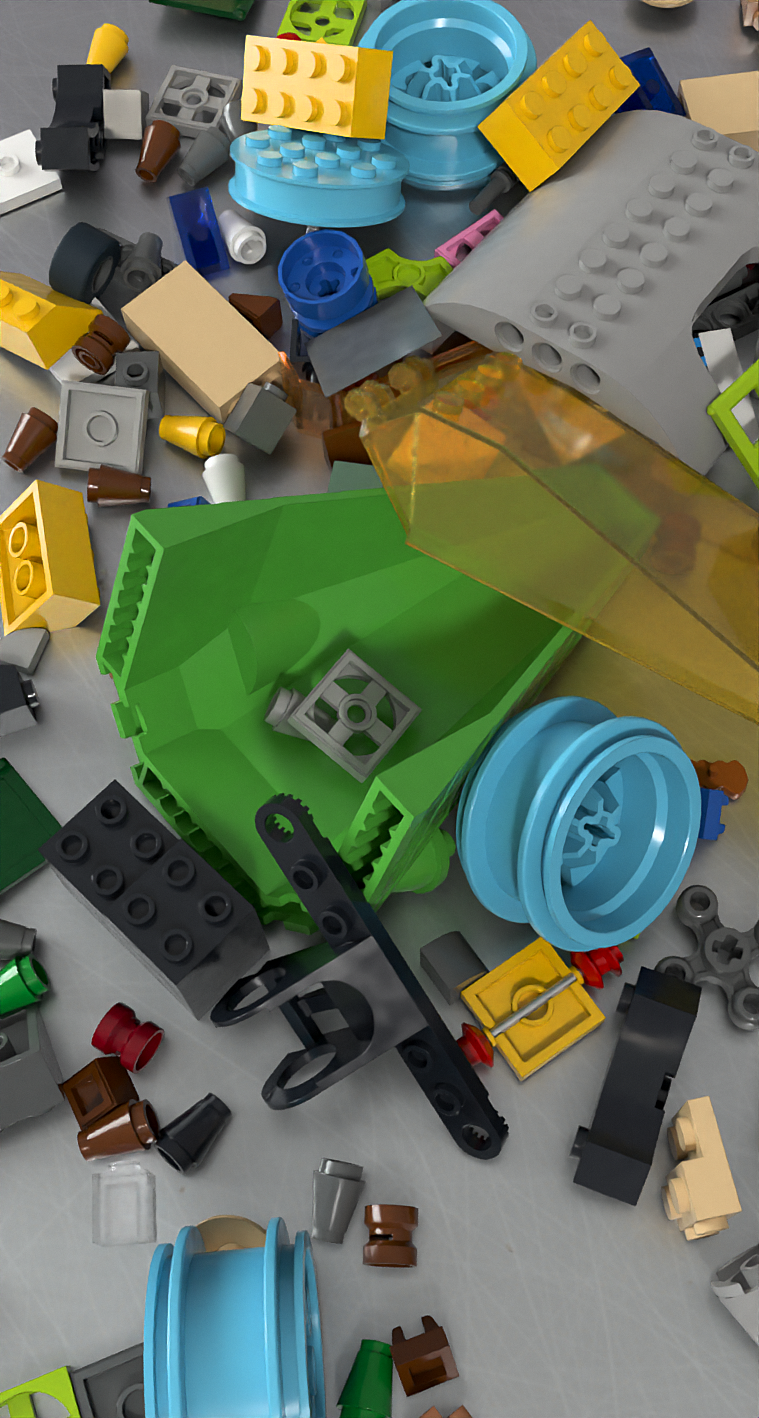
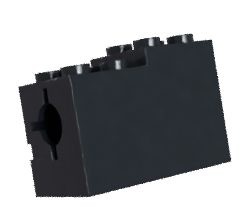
[38,779,270,1021]

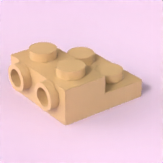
[661,1096,742,1241]

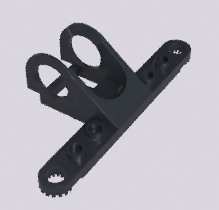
[210,793,509,1160]

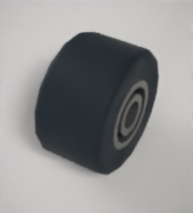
[49,222,120,304]

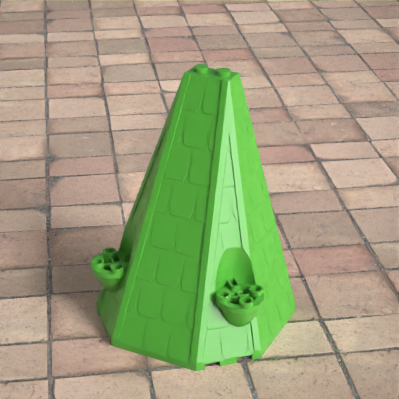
[96,468,659,935]

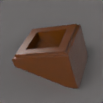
[228,293,283,340]
[321,420,374,473]
[63,1056,139,1131]

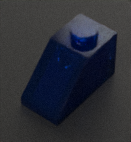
[614,47,686,117]
[166,186,230,276]

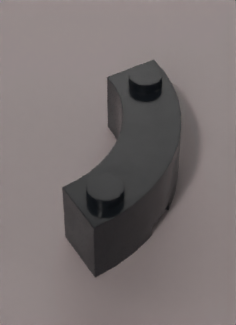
[35,64,111,172]
[569,966,702,1207]

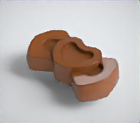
[690,759,749,800]

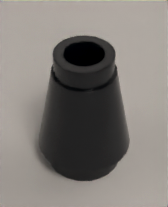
[154,1092,232,1175]

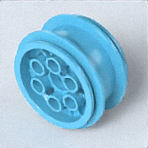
[358,0,537,186]
[456,696,701,952]
[143,1217,327,1418]

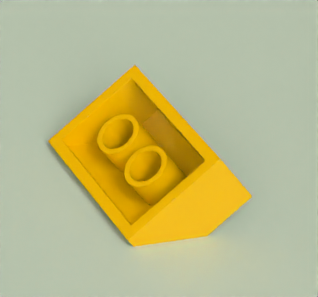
[0,271,103,370]
[0,479,100,636]

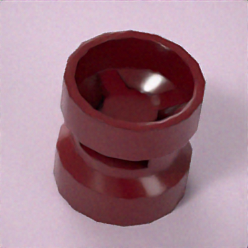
[91,1002,164,1074]

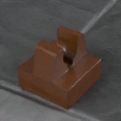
[389,1315,459,1397]

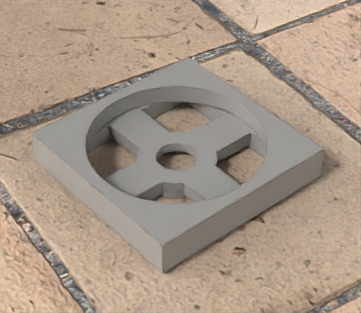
[145,65,243,138]
[287,648,422,783]

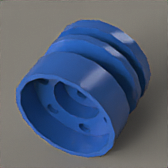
[278,229,378,339]

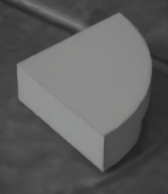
[0,628,50,675]

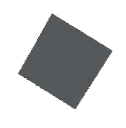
[304,285,442,398]

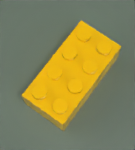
[477,20,640,192]
[241,35,393,139]

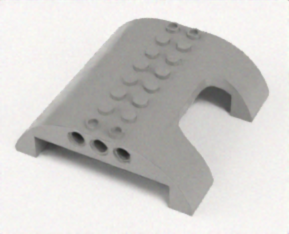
[421,110,759,498]

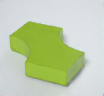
[366,248,453,301]

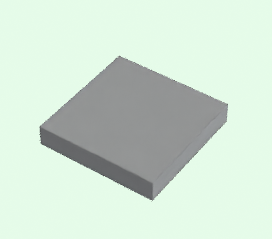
[55,380,150,475]

